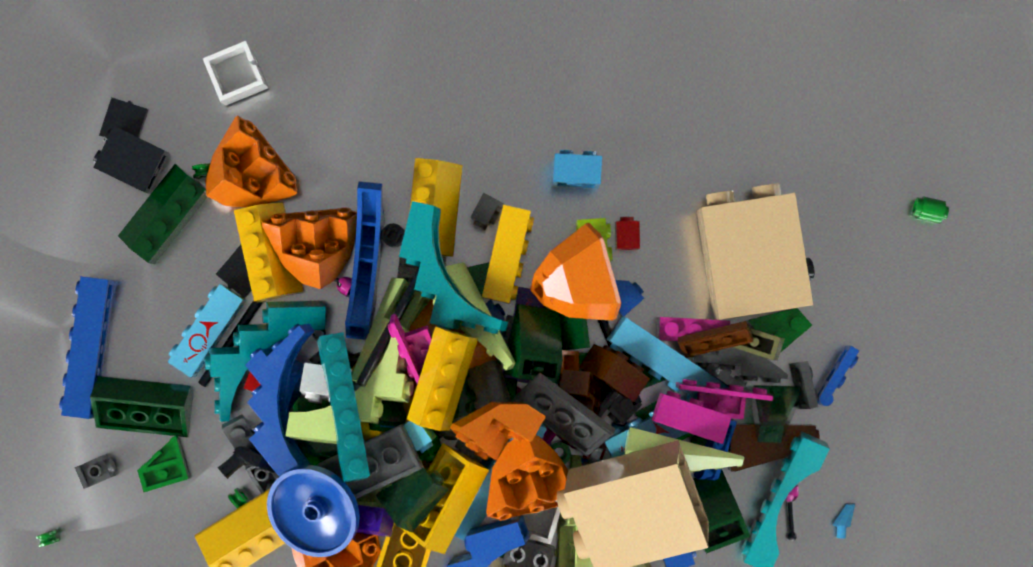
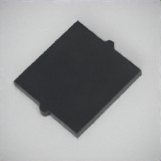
[99,97,148,138]
[216,245,252,299]

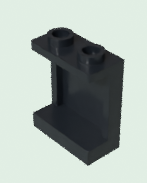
[93,126,169,194]

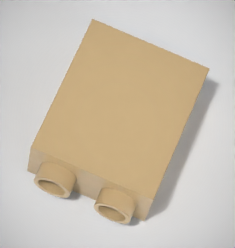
[696,183,813,320]
[557,440,709,567]

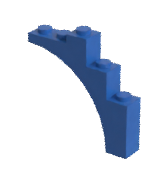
[345,181,384,340]
[245,324,315,477]
[447,515,530,567]

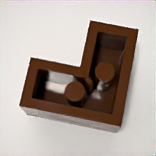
[579,344,650,402]
[558,370,603,416]

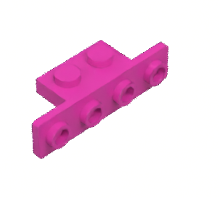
[388,313,432,387]
[676,379,773,420]

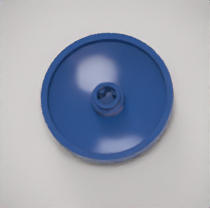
[267,465,360,557]

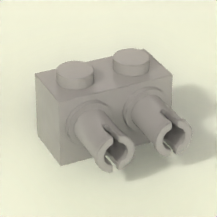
[502,539,555,567]

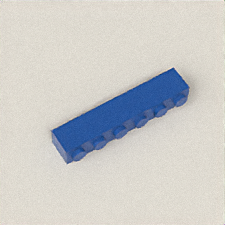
[59,276,115,419]

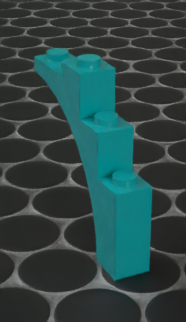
[399,201,508,334]
[205,301,326,422]

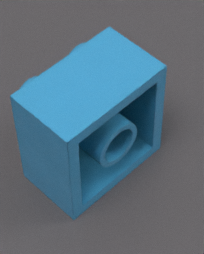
[552,150,602,189]

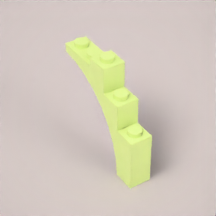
[286,326,414,444]

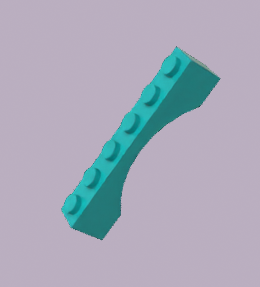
[317,332,370,483]
[741,431,830,567]

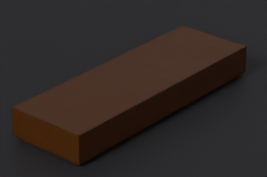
[678,321,753,358]

